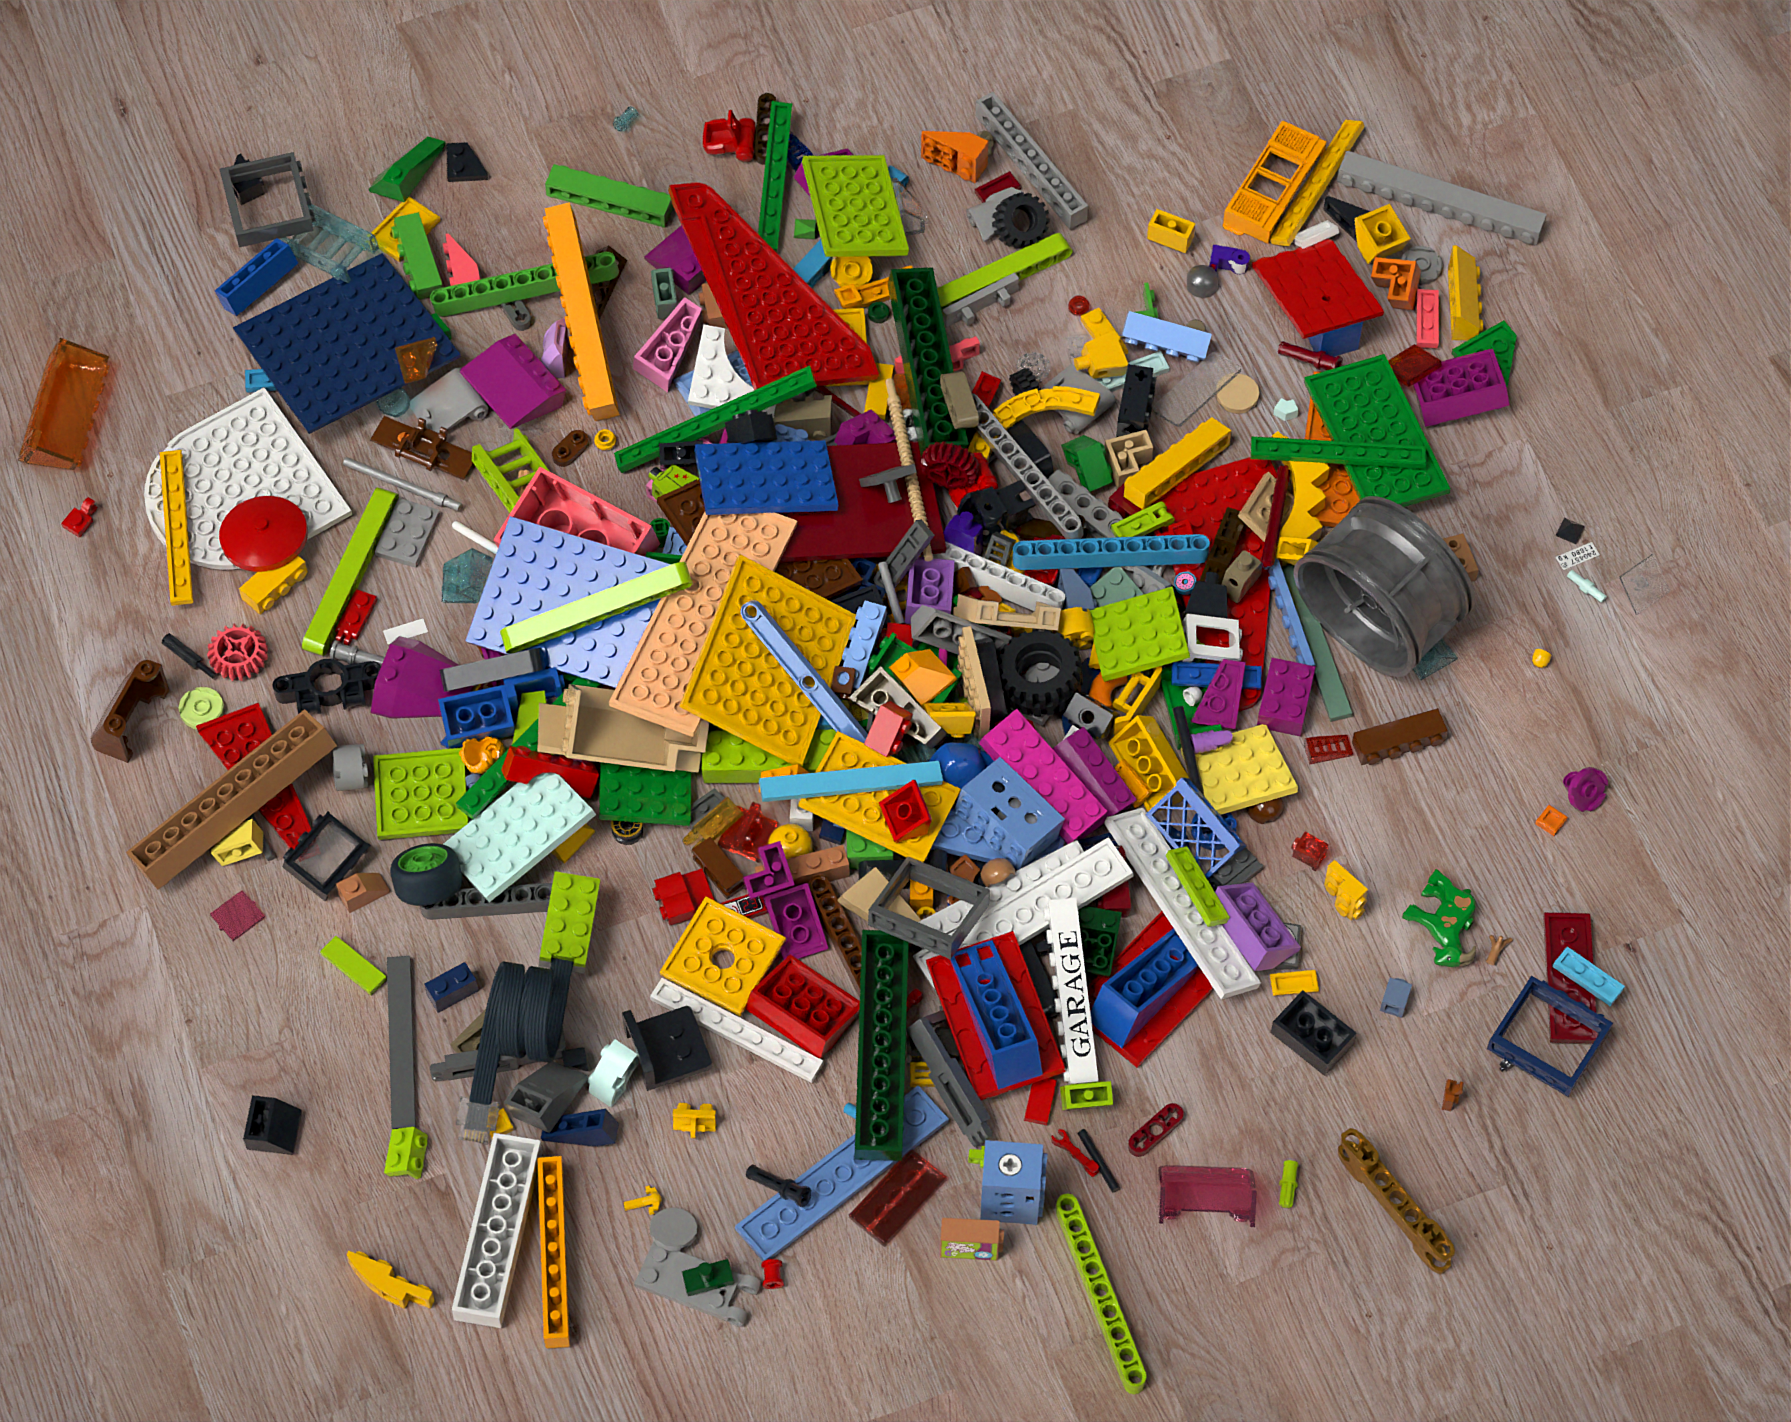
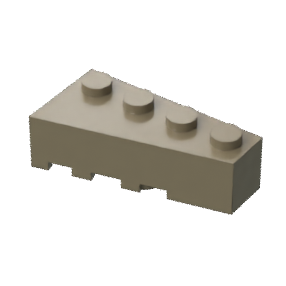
[773,395,832,441]

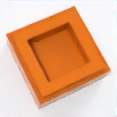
[1535,805,1568,836]

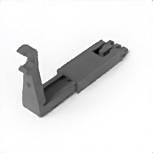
[429,1006,567,1081]
[906,1006,993,1147]

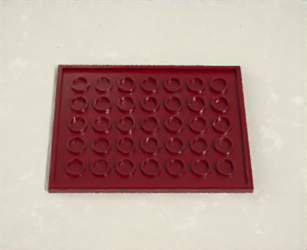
[777,441,947,562]

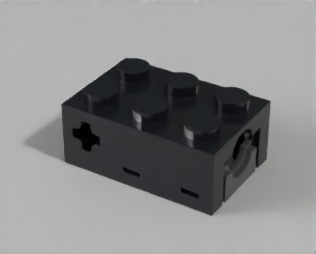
[1116,364,1157,437]

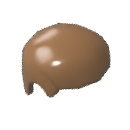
[981,858,1016,887]

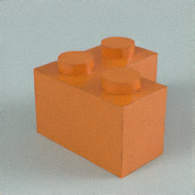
[1371,257,1421,310]

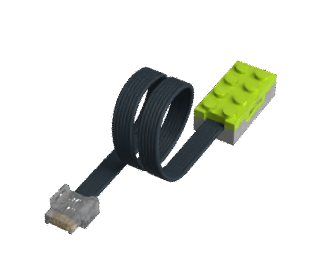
[456,871,600,1145]

